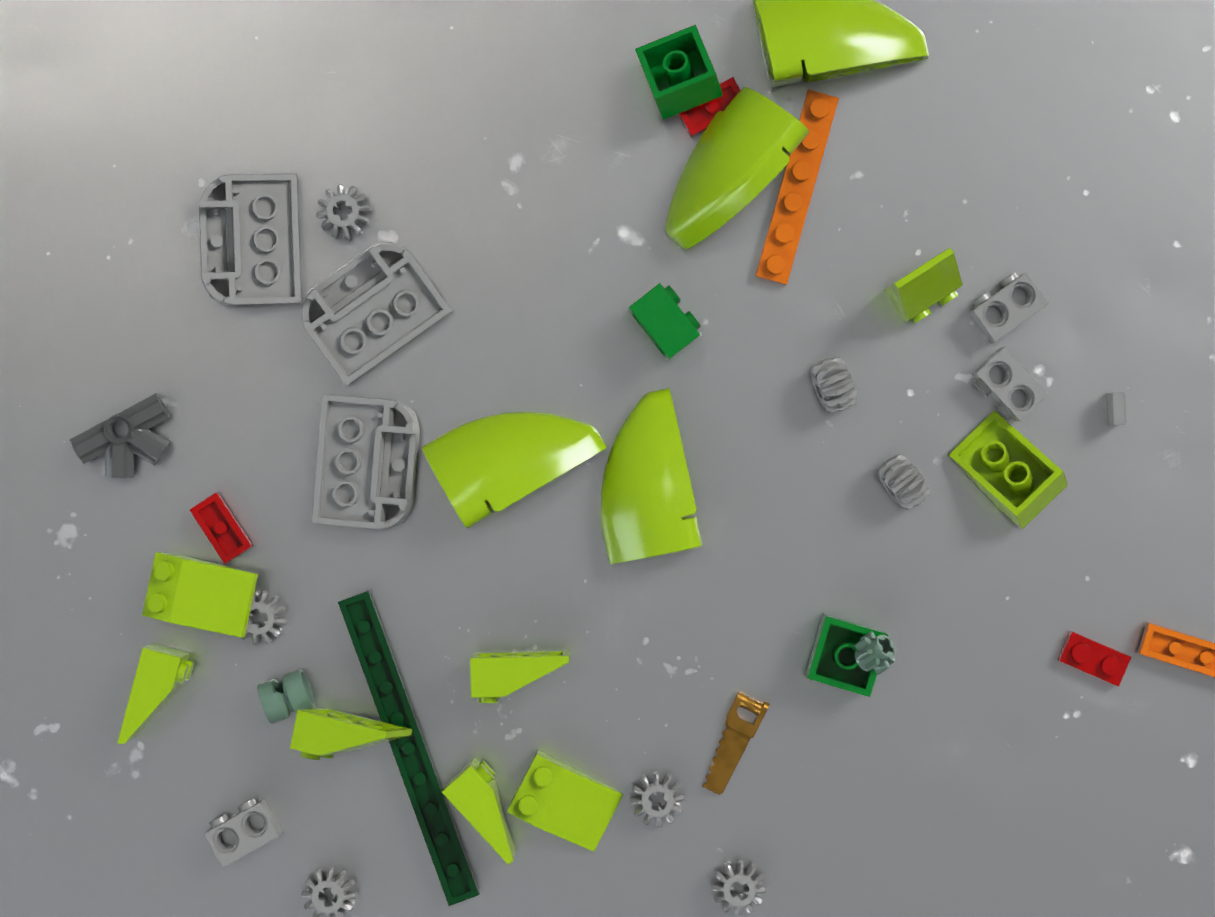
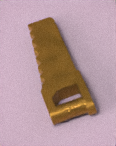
[702,692,770,795]

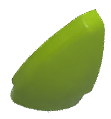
[753,0,929,87]
[665,86,809,249]
[601,388,702,564]
[421,412,607,529]

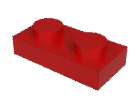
[679,77,740,137]
[190,492,253,564]
[1058,631,1131,687]

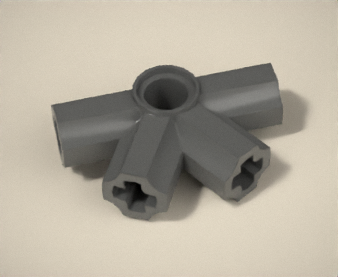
[70,393,170,478]

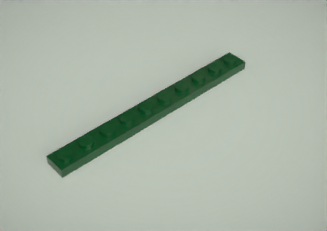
[338,591,480,906]

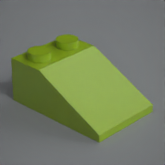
[884,247,963,323]
[949,410,1068,529]
[142,552,258,638]
[117,643,194,745]
[470,651,570,703]
[290,708,412,760]
[507,750,624,852]
[442,758,516,865]

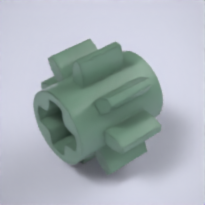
[855,631,895,675]

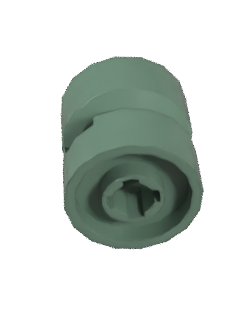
[257,669,315,724]

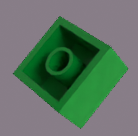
[635,24,723,120]
[628,283,701,361]
[805,614,889,697]

